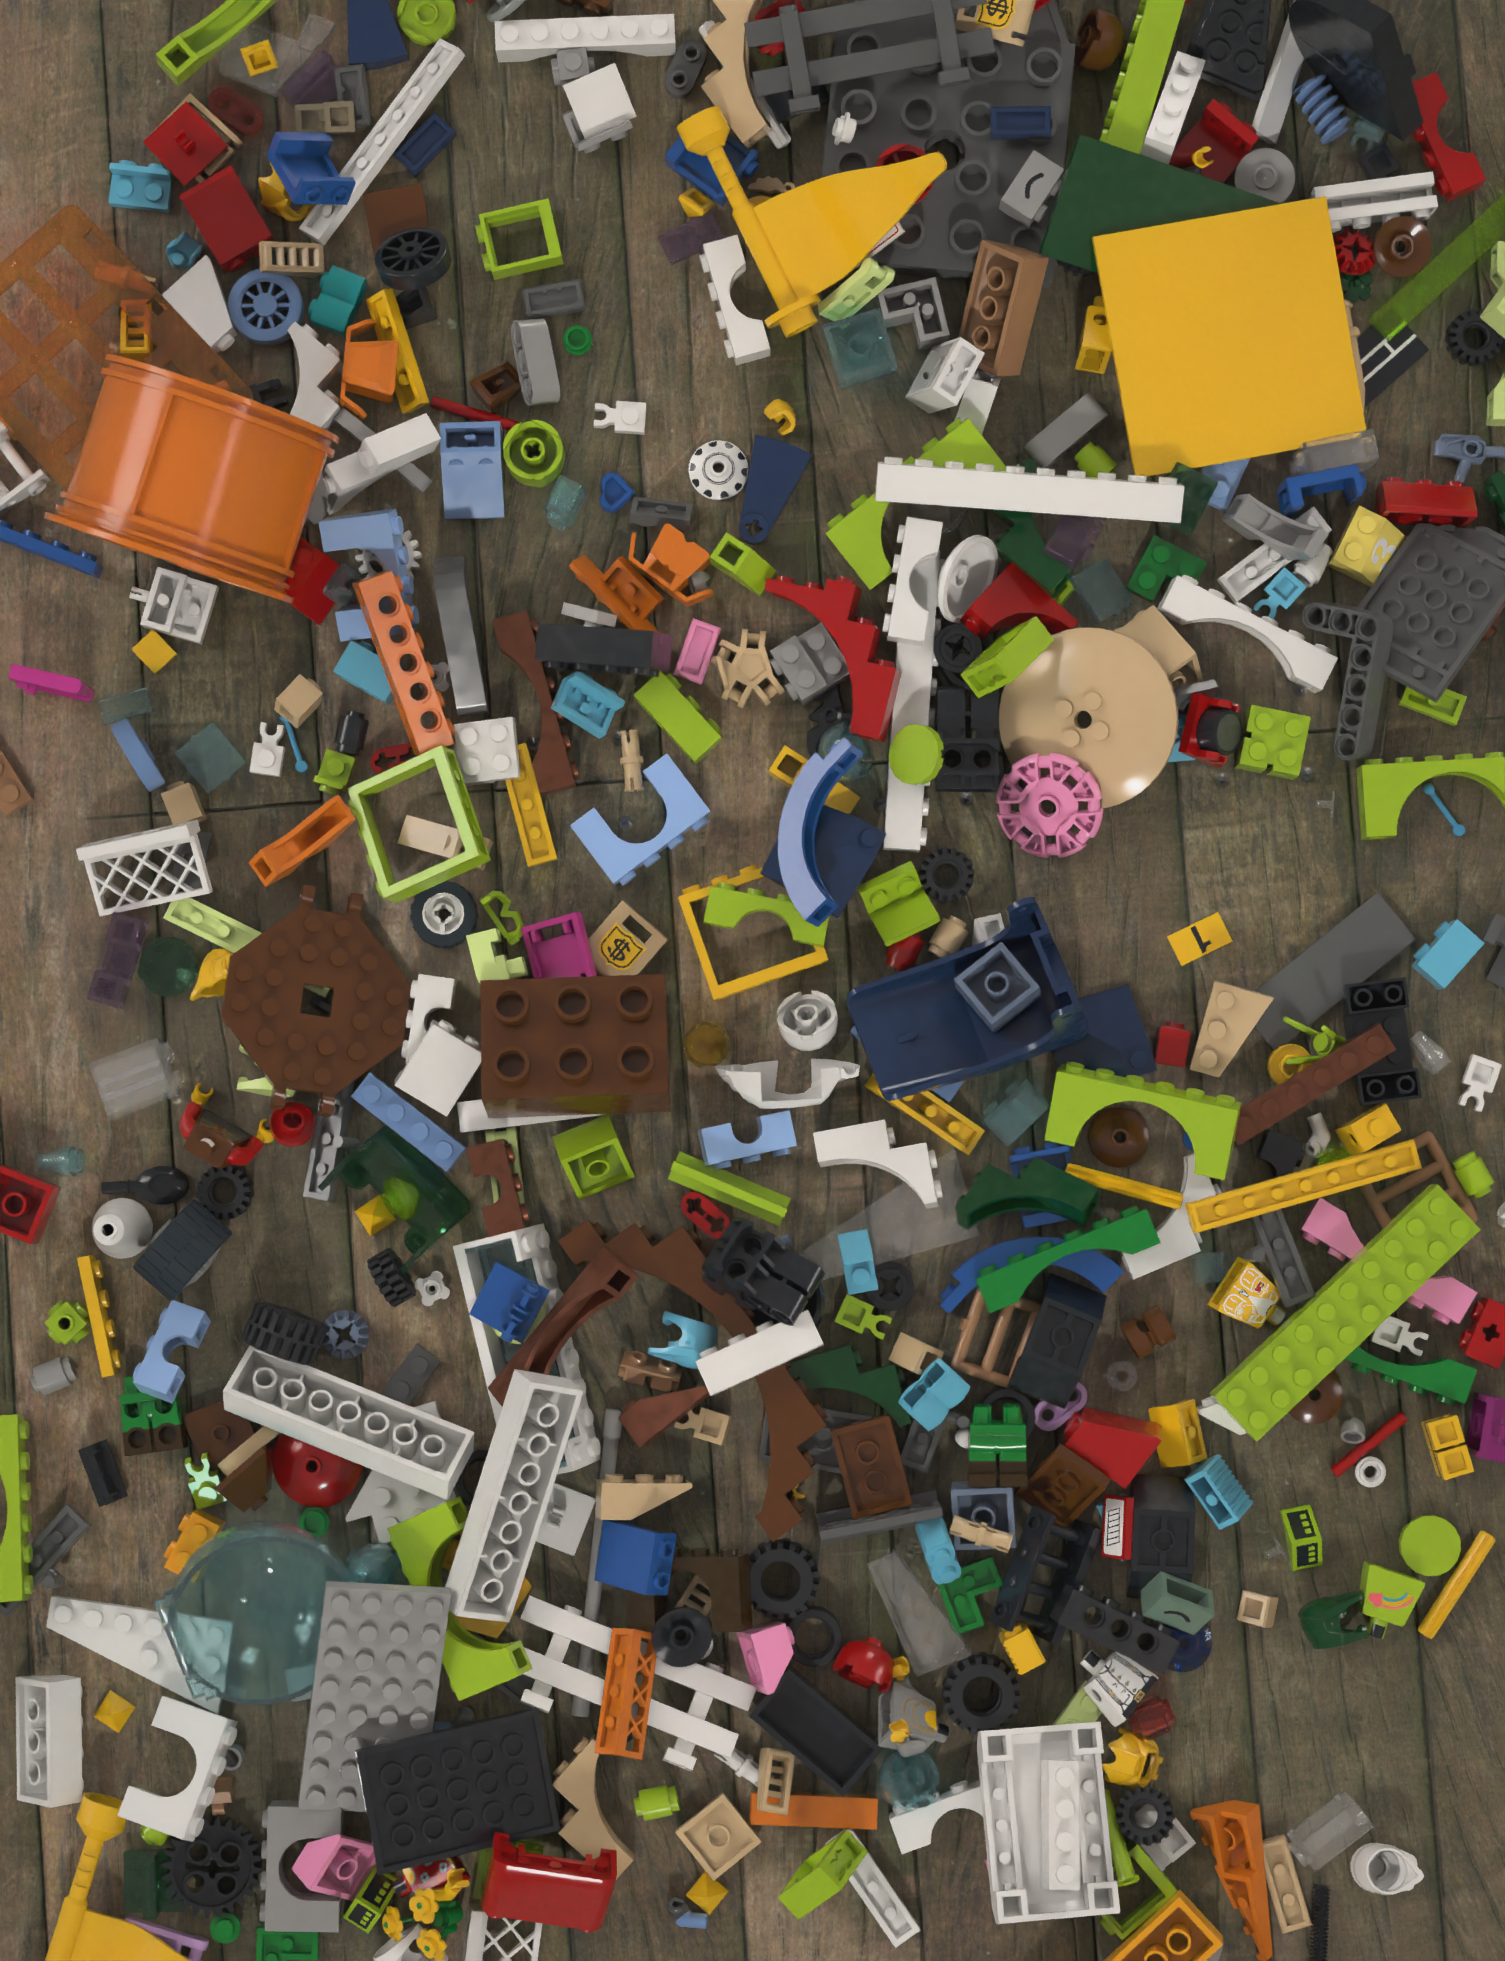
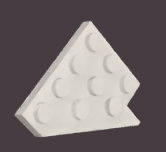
[346,1401,467,1544]

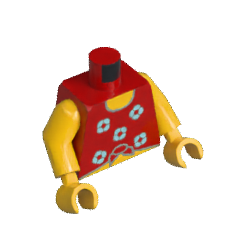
[392,1855,471,1901]

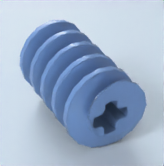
[1292,74,1351,145]

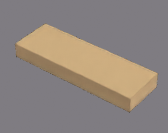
[1262,1834,1312,1934]

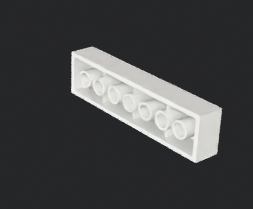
[223,1345,474,1500]
[445,1369,584,1622]

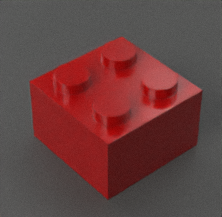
[0,1165,61,1244]

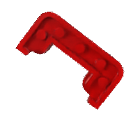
[481,1832,617,1933]

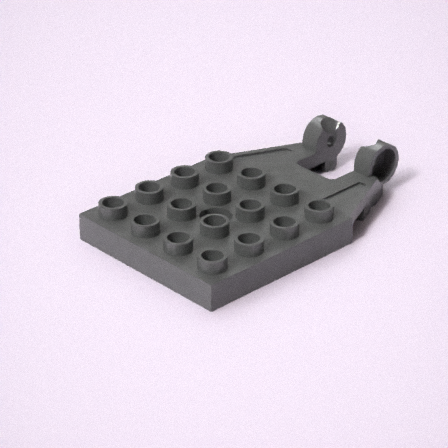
[822,0,1076,289]

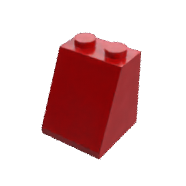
[179,165,275,274]
[1064,1407,1162,1489]

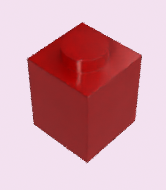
[1153,1022,1191,1068]

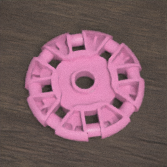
[996,753,1103,858]

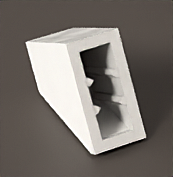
[162,255,237,354]
[955,369,1001,435]

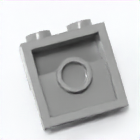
[769,622,850,706]

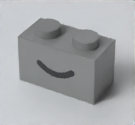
[999,150,1064,228]

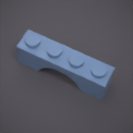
[351,1073,467,1172]

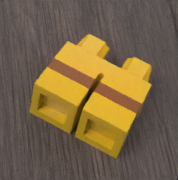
[1421,1414,1474,1480]

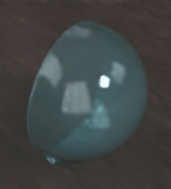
[154,1520,352,1705]

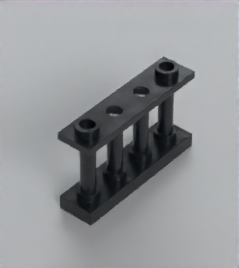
[989,1505,1103,1646]

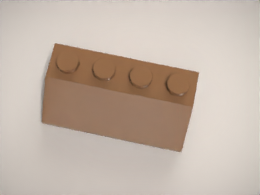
[958,240,1049,376]

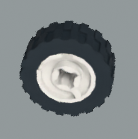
[410,881,479,948]

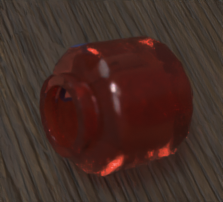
[1128,1695,1176,1740]

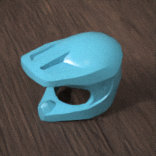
[648,1311,718,1369]

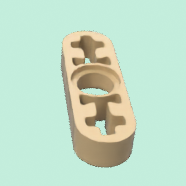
[217,1426,280,1477]

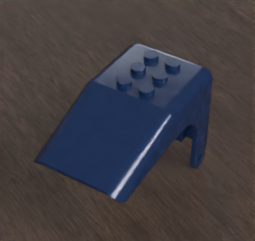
[846,897,1089,1101]

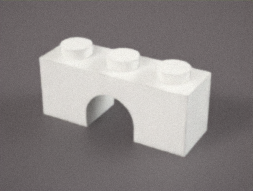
[401,974,457,1064]

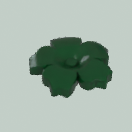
[1340,273,1374,303]

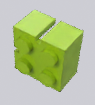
[1234,705,1311,780]

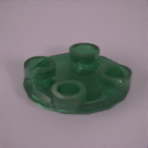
[138,937,199,997]

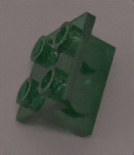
[1162,462,1218,536]
[123,1849,186,1920]

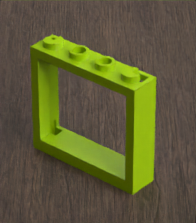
[348,745,491,903]

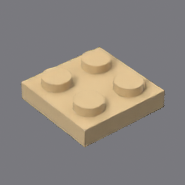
[675,1792,762,1881]

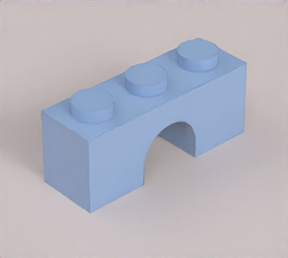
[697,1110,797,1170]
[133,1300,211,1404]

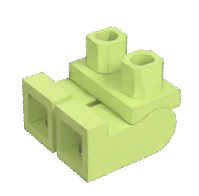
[466,928,529,983]

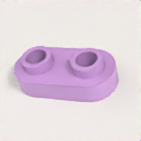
[1034,1382,1087,1431]

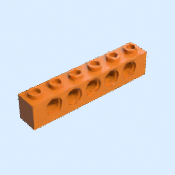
[352,571,455,756]

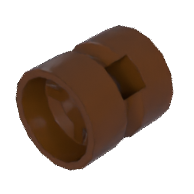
[1119,1304,1177,1360]

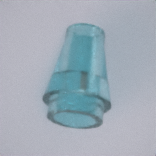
[37,1146,85,1176]

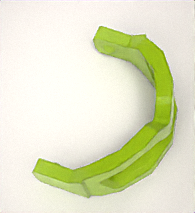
[480,890,524,946]

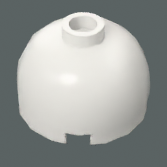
[777,990,838,1051]

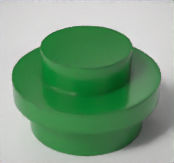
[562,325,593,356]
[299,1507,330,1538]
[210,1911,241,1944]

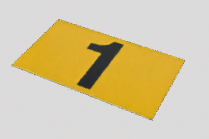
[1167,912,1233,966]

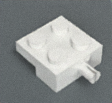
[129,567,219,645]
[453,717,521,786]

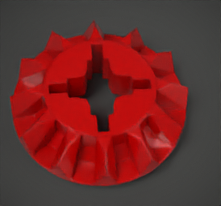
[1334,229,1376,275]

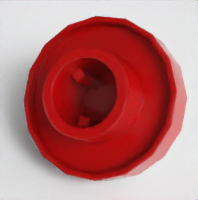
[270,1102,315,1147]

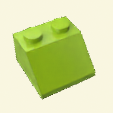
[552,1114,635,1200]

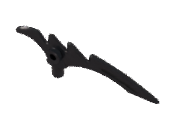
[807,616,857,757]

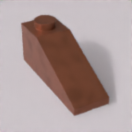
[618,1386,710,1447]

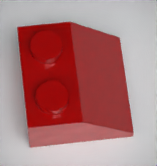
[285,537,354,626]

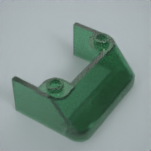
[318,1125,470,1275]

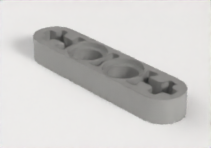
[333,408,432,493]

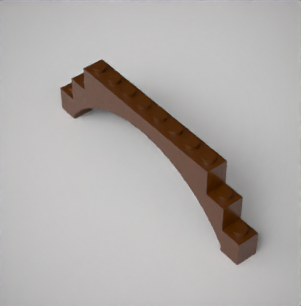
[558,1219,828,1542]

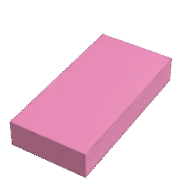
[673,618,722,686]

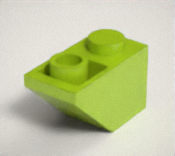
[710,532,777,596]

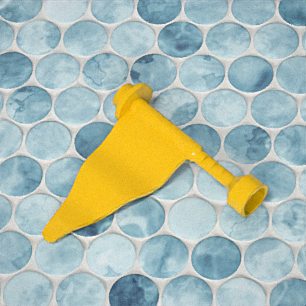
[676,106,947,338]
[45,1792,192,1961]

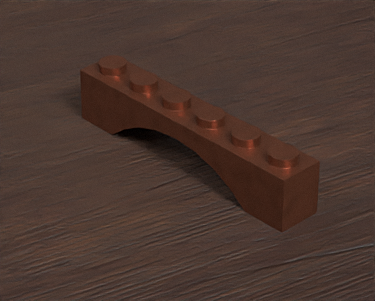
[492,610,580,797]
[1235,1023,1396,1146]
[488,1246,639,1407]

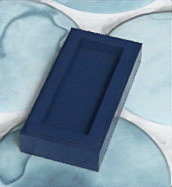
[990,106,1052,140]
[393,112,457,177]

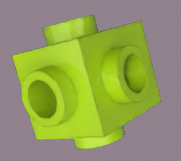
[44,1300,91,1345]

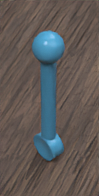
[280,716,308,773]
[1423,783,1465,836]

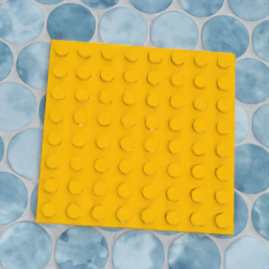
[1092,196,1367,477]

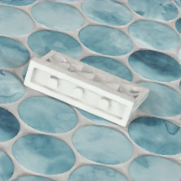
[76,819,213,916]
[461,1903,542,1961]

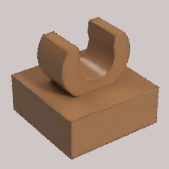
[211,1776,235,1815]

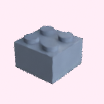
[954,942,1041,1033]
[951,1480,1017,1551]

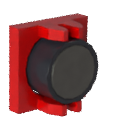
[1178,693,1243,768]

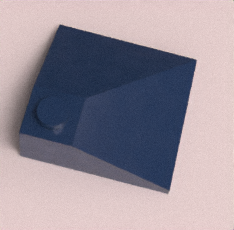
[760,804,886,918]
[1053,984,1157,1077]

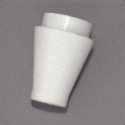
[1292,544,1333,588]

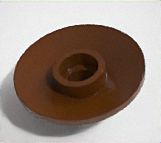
[1373,216,1431,277]
[1088,1107,1149,1168]
[1288,1371,1343,1424]

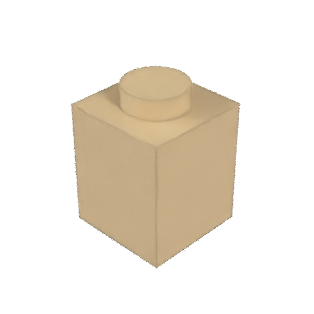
[274,674,323,729]
[161,781,207,824]
[888,1332,944,1375]

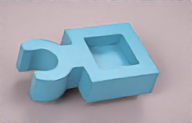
[1253,567,1307,619]

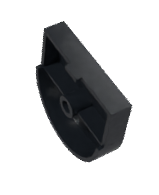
[1289,0,1424,141]

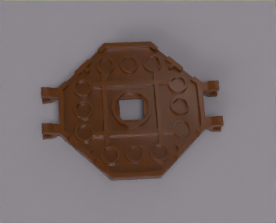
[220,885,411,1117]

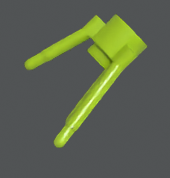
[1283,1016,1346,1064]

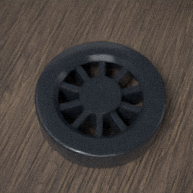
[374,227,452,291]

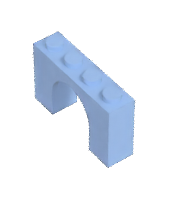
[318,509,419,642]
[570,754,711,886]

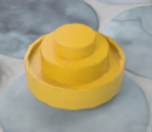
[1267,1044,1313,1084]

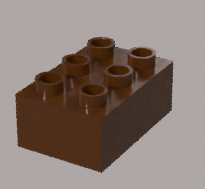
[480,974,671,1118]

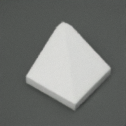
[972,913,1005,946]

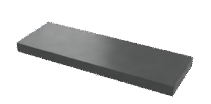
[1254,892,1416,1051]

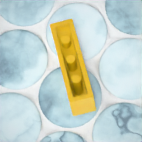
[864,1073,985,1156]

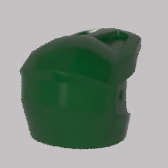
[1297,1590,1370,1649]

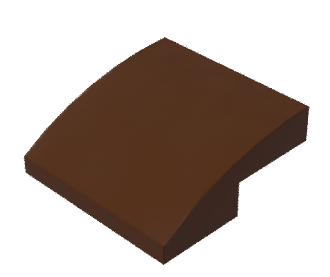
[363,183,430,256]

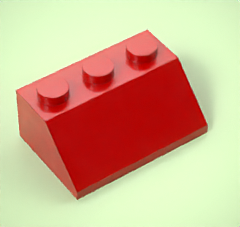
[1375,477,1477,528]

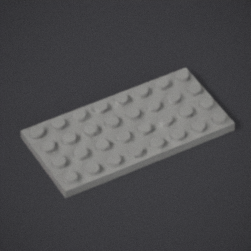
[298,1581,451,1812]

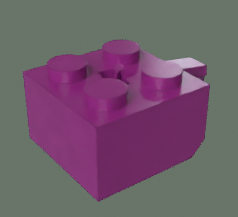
[1465,1392,1505,1463]

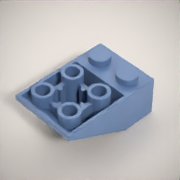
[440,421,505,520]

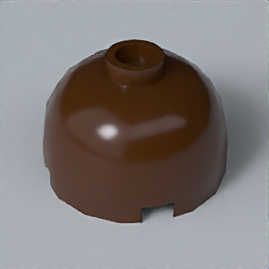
[1074,8,1127,71]

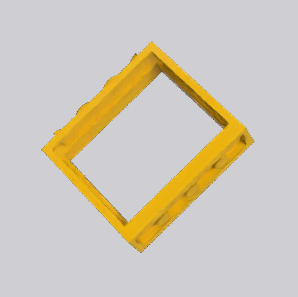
[678,864,828,1001]

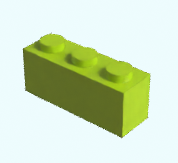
[634,672,722,765]

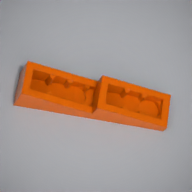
[749,1792,878,1830]

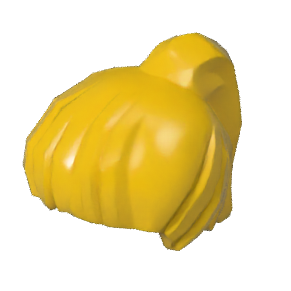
[190,948,233,1001]

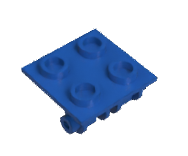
[469,1261,550,1344]

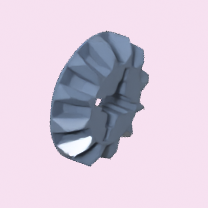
[322,1310,370,1359]

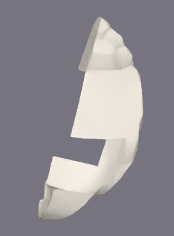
[714,1059,860,1109]

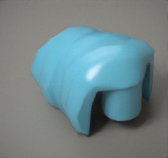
[166,231,204,270]

